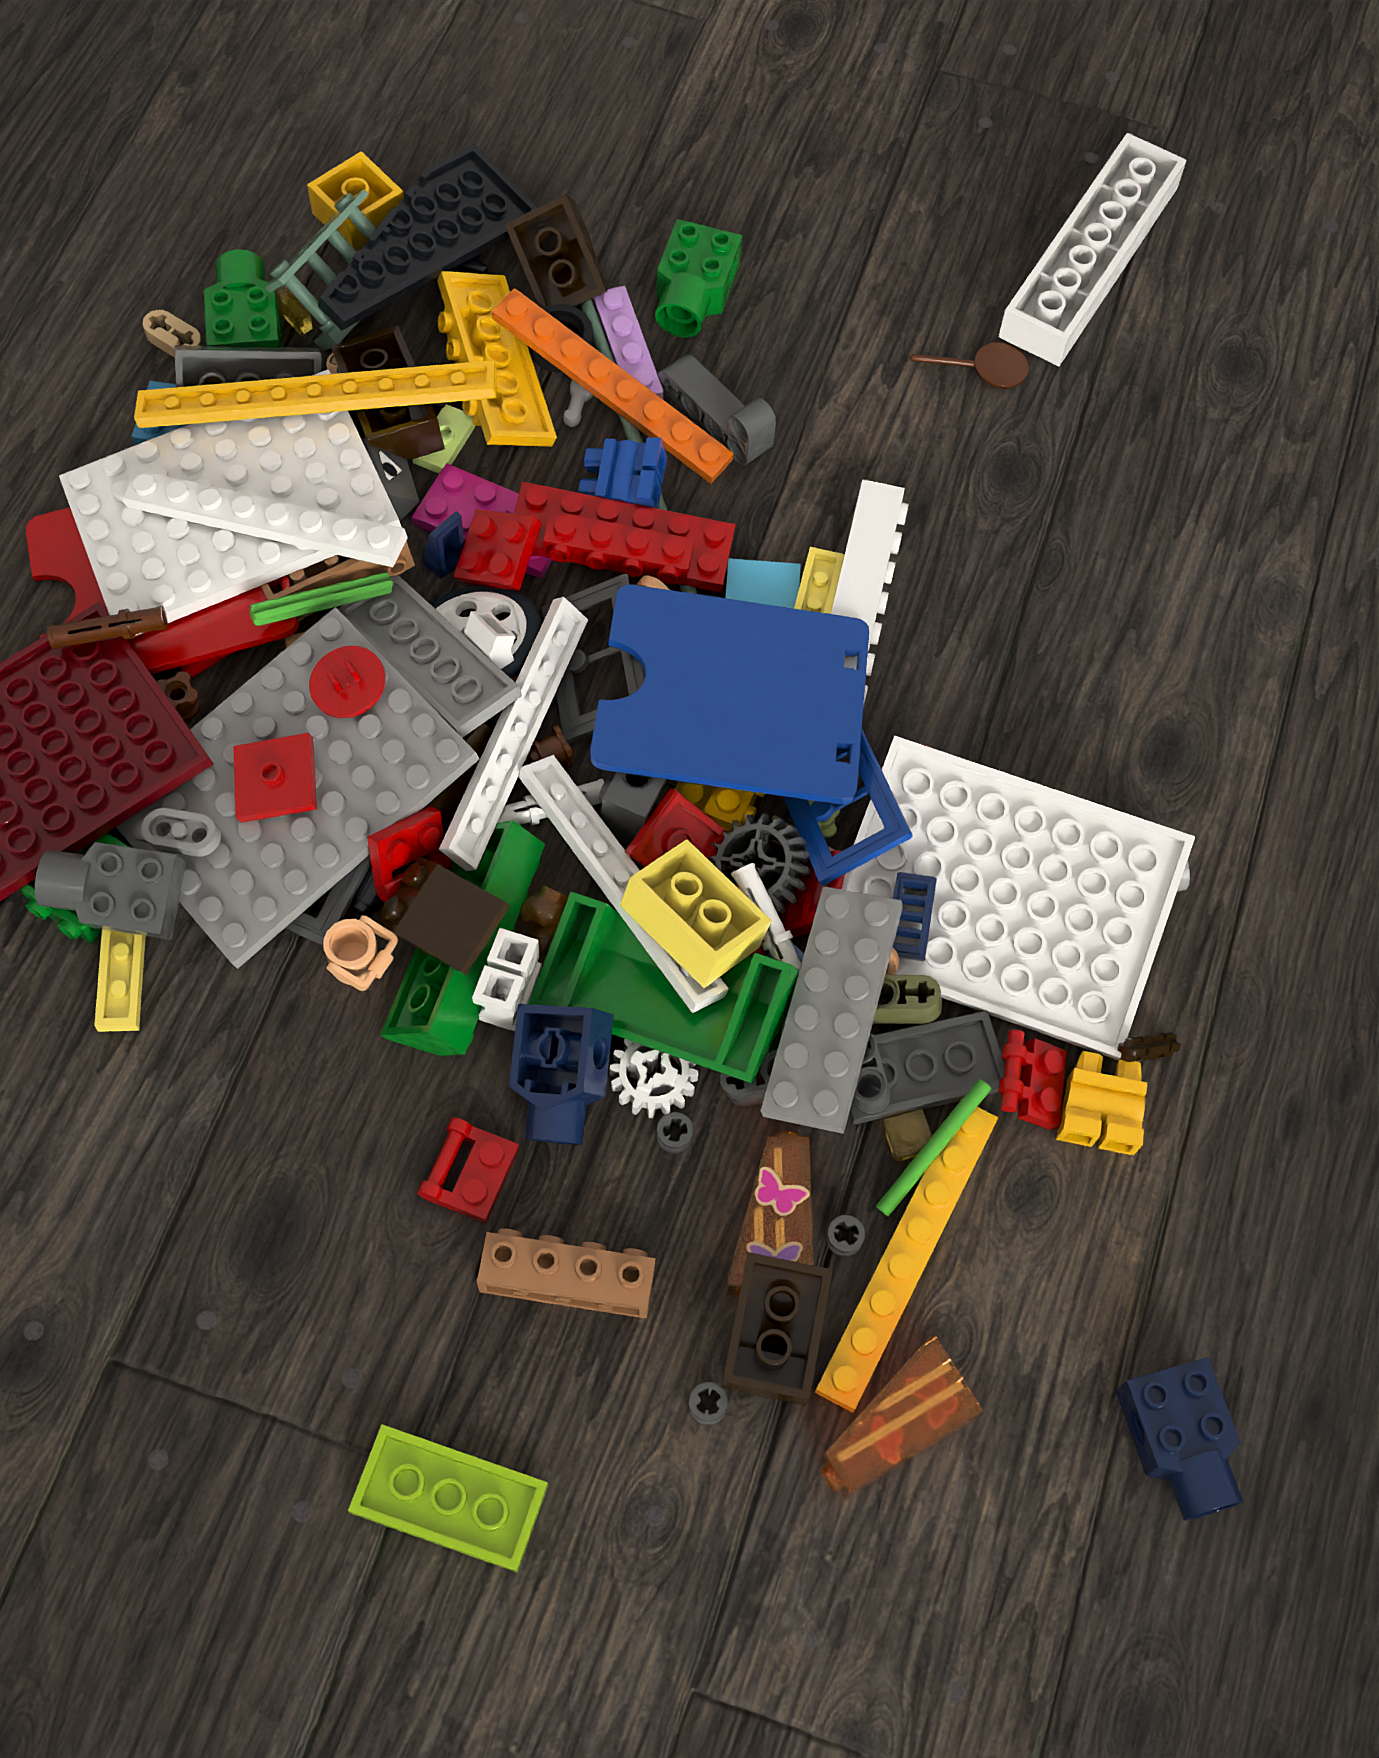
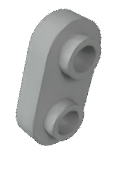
[141,808,221,857]

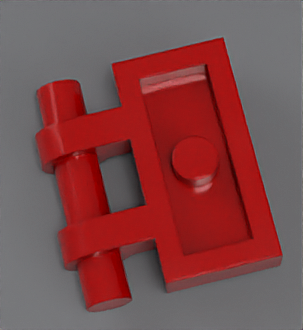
[998,1030,1067,1130]

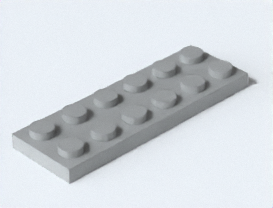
[338,575,522,738]
[761,886,903,1134]

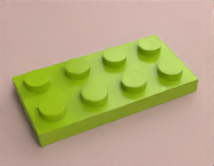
[348,1424,548,1573]

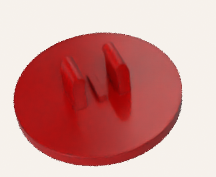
[309,646,386,718]

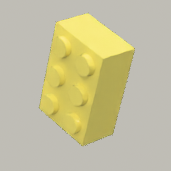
[620,839,772,988]

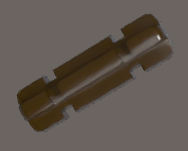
[1117,1032,1181,1062]

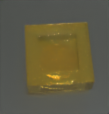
[276,286,313,336]
[882,1109,932,1162]

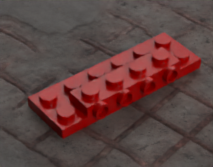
[514,482,735,593]

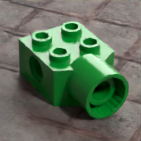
[655,219,742,338]
[204,249,283,347]

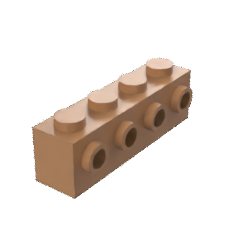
[261,541,415,621]
[477,1229,656,1319]

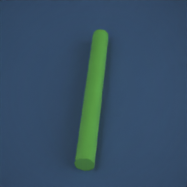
[875,1079,992,1217]

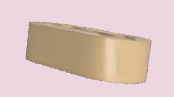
[142,310,203,358]

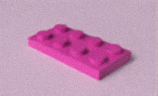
[412,463,553,579]

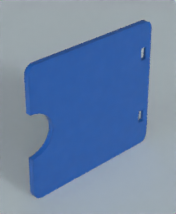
[590,585,869,804]

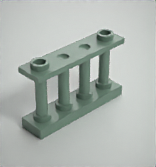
[265,189,376,352]

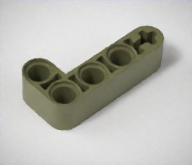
[781,975,942,1035]

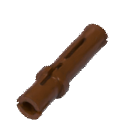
[47,605,168,650]

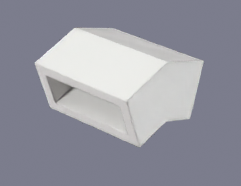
[464,611,515,669]

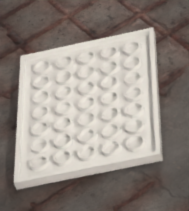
[59,369,402,636]
[842,736,1195,1061]

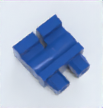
[578,438,667,509]

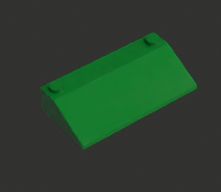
[529,892,799,1084]

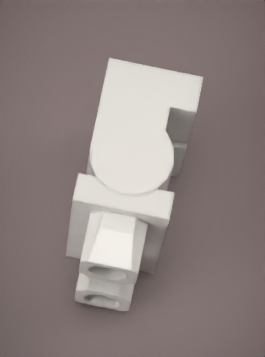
[472,928,542,1031]

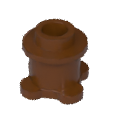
[157,671,201,721]
[527,725,573,768]

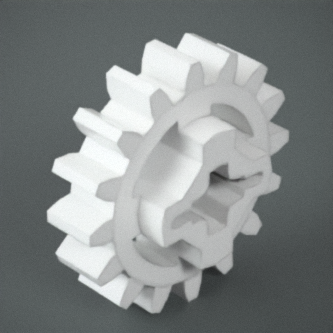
[609,1039,698,1118]

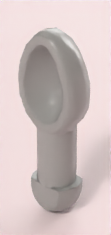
[563,379,593,427]

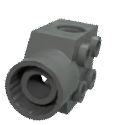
[599,772,678,845]
[35,842,186,940]

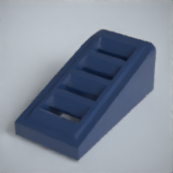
[423,511,465,579]
[893,872,937,961]

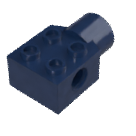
[509,1004,614,1145]
[1116,1357,1244,1521]

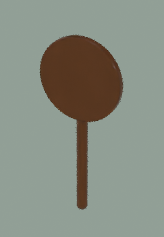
[910,342,1029,389]

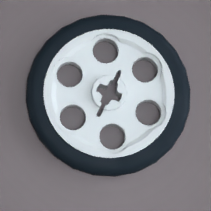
[430,585,542,679]

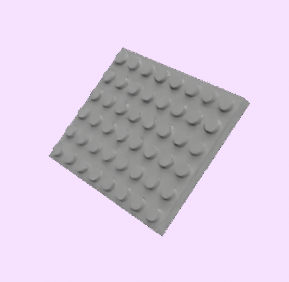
[116,607,480,969]

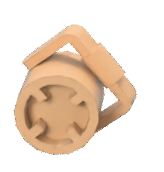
[323,915,398,991]

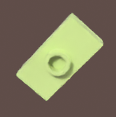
[413,404,476,474]

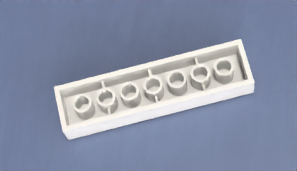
[999,133,1187,366]

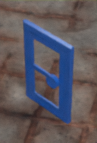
[783,730,913,886]

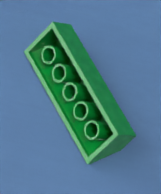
[380,820,545,1056]

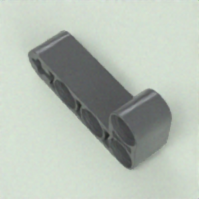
[658,354,776,466]
[720,1033,891,1114]

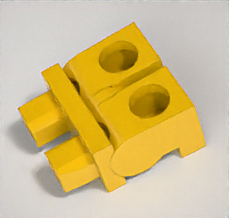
[1056,1051,1148,1156]

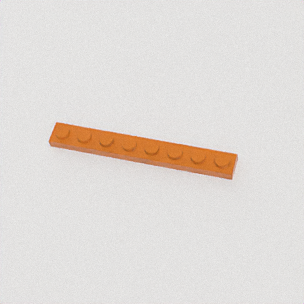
[492,288,734,484]

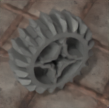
[708,813,811,913]

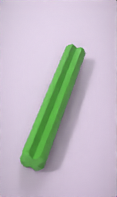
[249,572,393,626]

